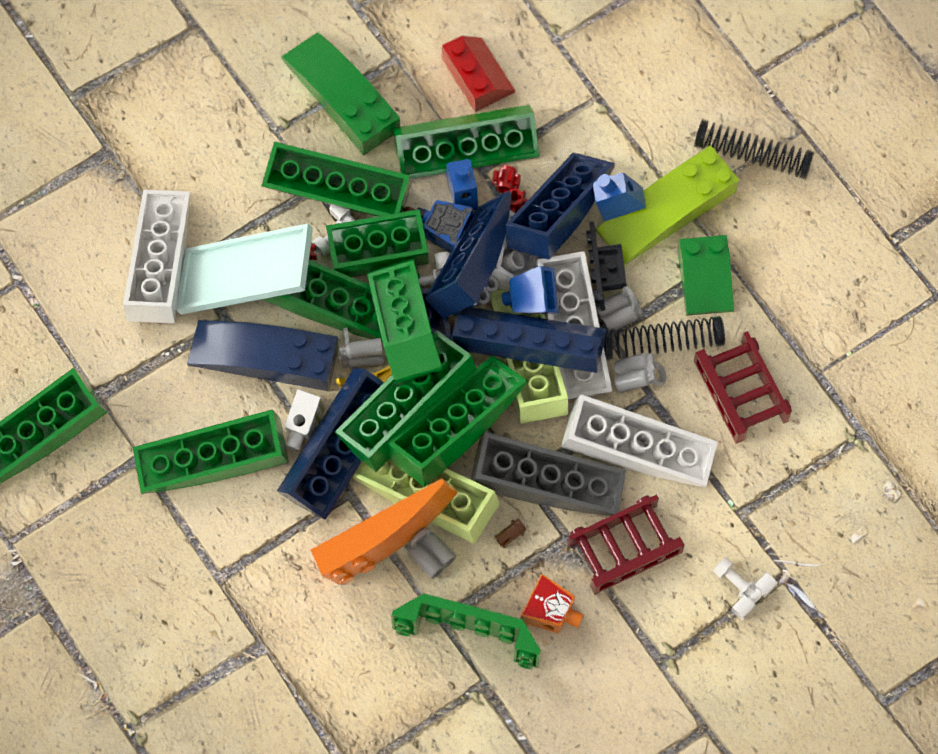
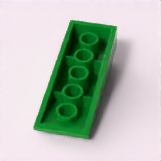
[281,32,400,156]
[261,260,383,343]
[387,355,527,487]
[0,368,108,483]
[133,409,289,494]

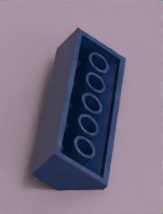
[452,307,607,373]
[277,368,384,520]

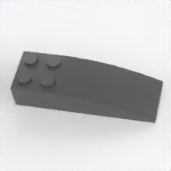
[471,432,626,516]

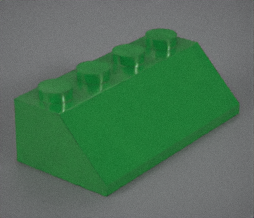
[326,209,429,277]

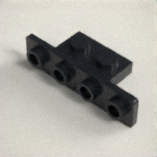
[586,221,627,311]

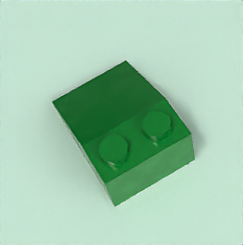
[677,235,734,316]

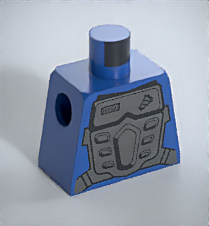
[417,200,473,253]

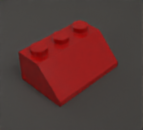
[442,36,515,112]

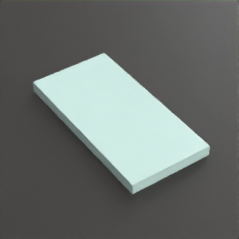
[176,224,313,315]

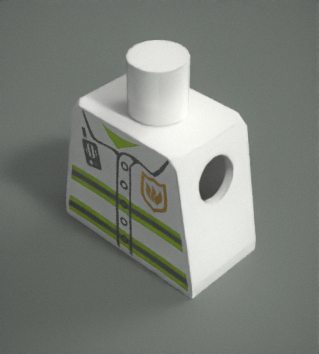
[285,390,326,451]

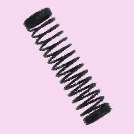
[694,119,814,180]
[603,316,725,360]

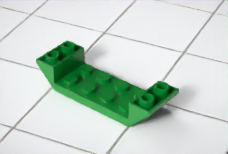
[367,258,443,383]
[391,593,541,669]

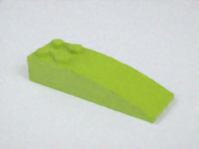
[596,145,739,265]

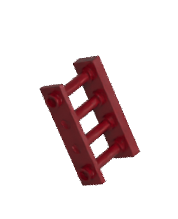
[694,331,792,444]
[567,494,685,594]

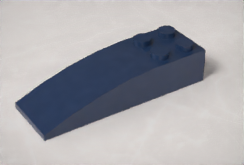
[506,152,615,259]
[425,191,511,318]
[187,320,339,391]

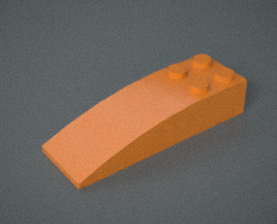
[311,479,458,585]

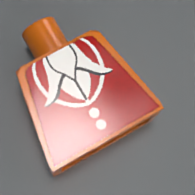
[521,574,584,633]

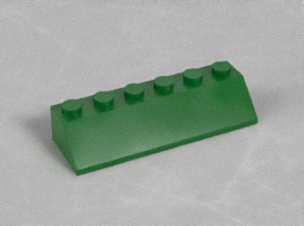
[393,104,540,179]
[261,141,412,216]
[335,331,476,472]

